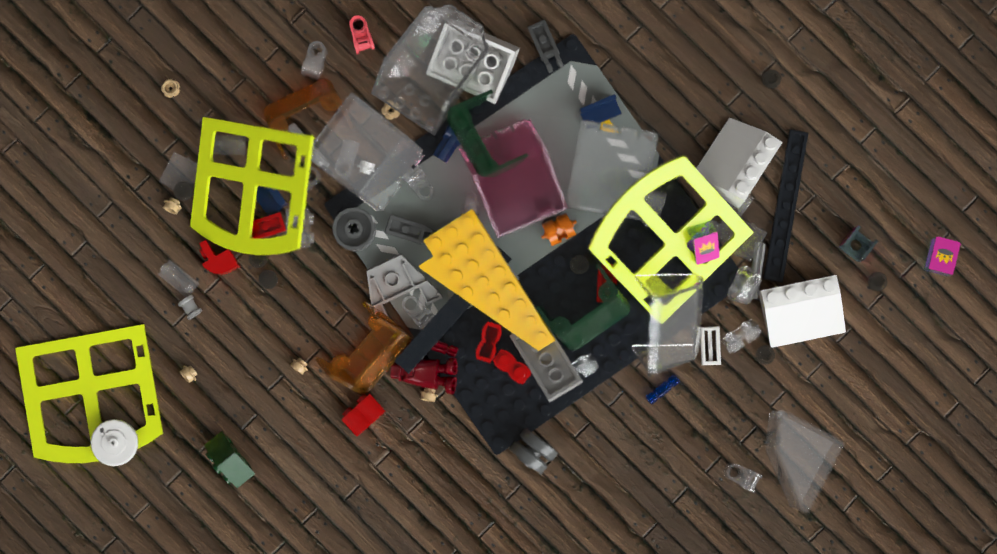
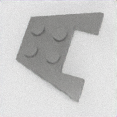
[367,253,443,330]

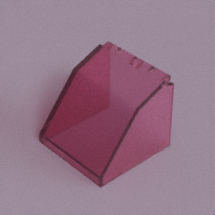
[459,119,568,239]

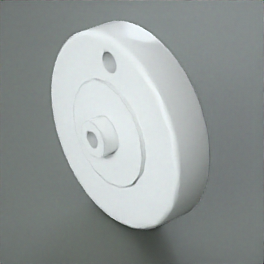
[91,419,138,466]

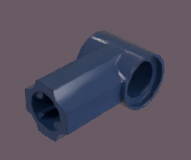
[433,122,467,163]

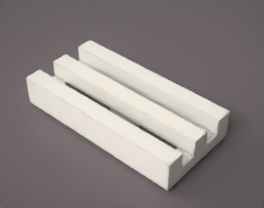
[700,326,721,366]

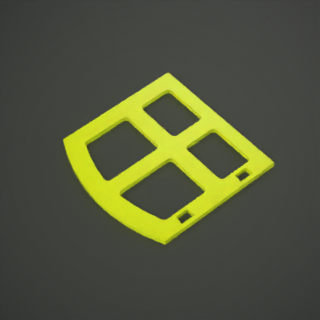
[190,117,314,255]
[588,155,754,324]
[15,324,163,463]

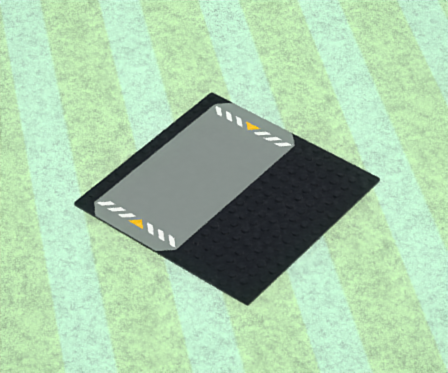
[325,34,747,455]

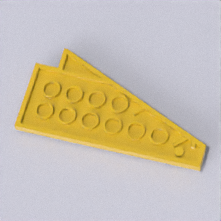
[419,209,556,351]

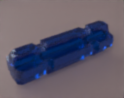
[646,375,680,404]

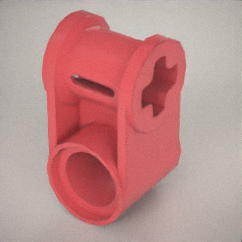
[349,15,375,54]

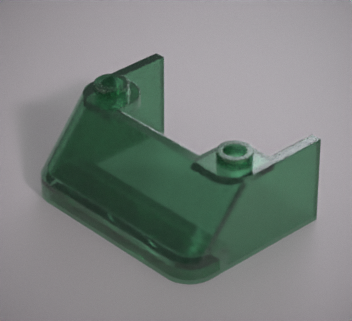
[446,89,529,178]
[536,263,631,351]

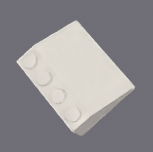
[426,18,520,104]
[696,118,783,209]
[759,275,846,348]

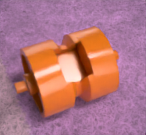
[541,213,577,246]

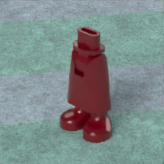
[390,358,458,394]

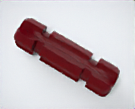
[431,341,458,357]

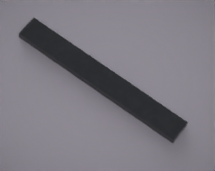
[763,129,809,283]
[394,246,512,374]

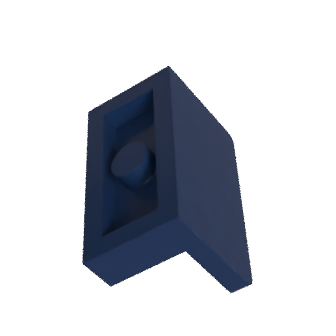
[579,94,622,129]
[256,186,288,216]

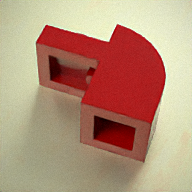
[199,240,240,275]

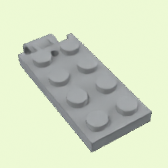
[510,316,583,402]

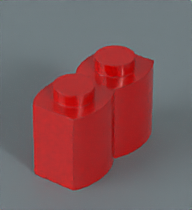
[476,322,502,363]
[493,349,532,384]
[341,394,386,437]

